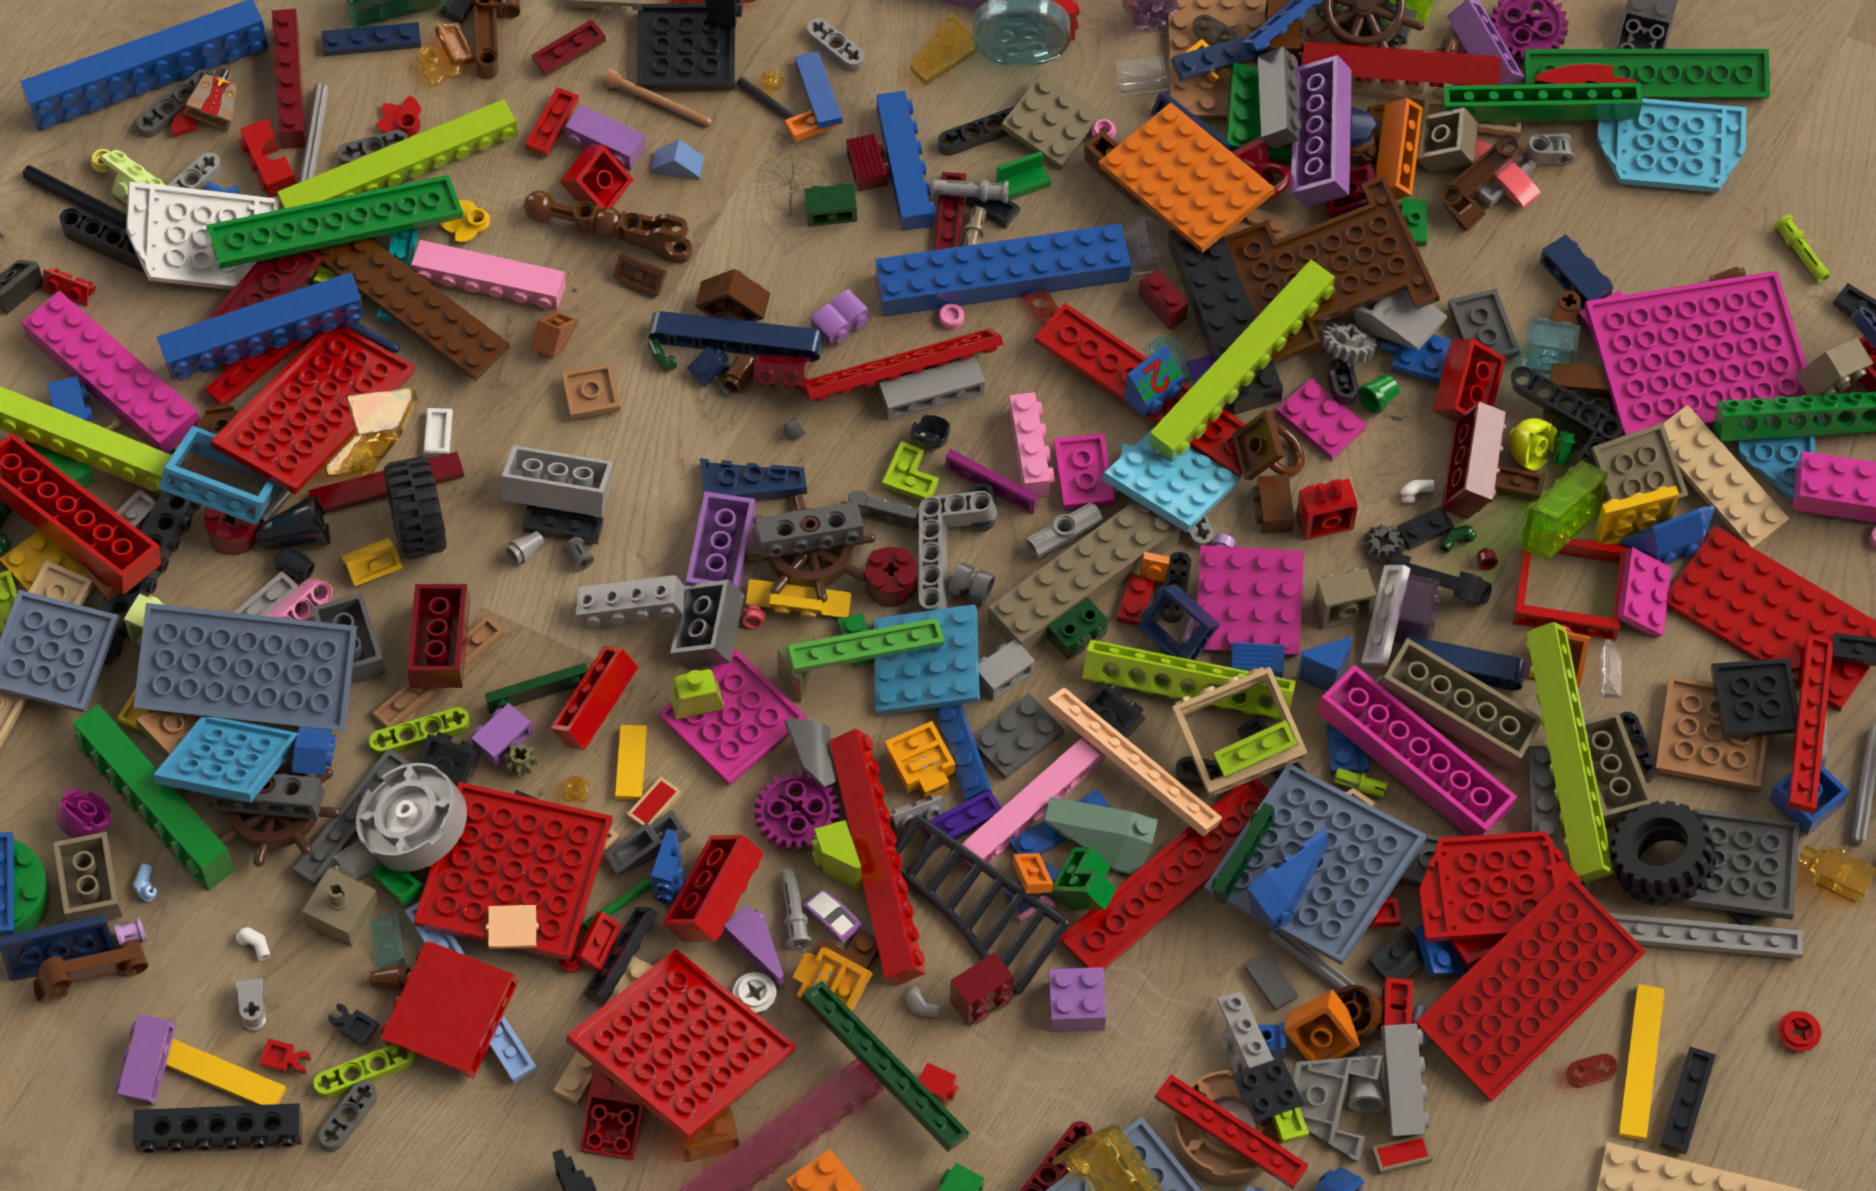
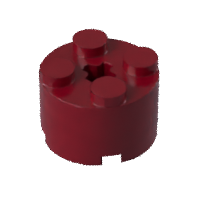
[204,507,259,555]
[865,547,917,607]

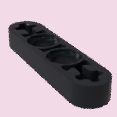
[938,107,1014,156]

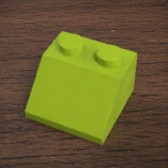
[811,820,861,890]

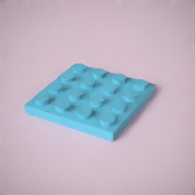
[1102,426,1240,533]

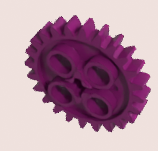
[1490,0,1569,63]
[754,770,840,853]

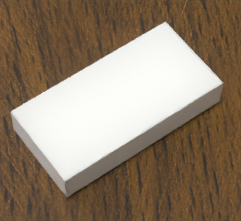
[423,408,453,457]

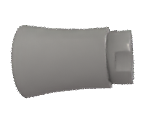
[1348,1050,1386,1114]

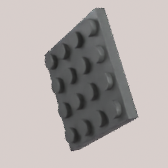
[1685,808,1799,920]

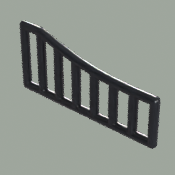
[895,815,1070,995]

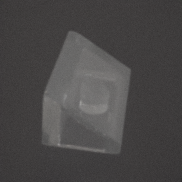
[1601,639,1622,698]

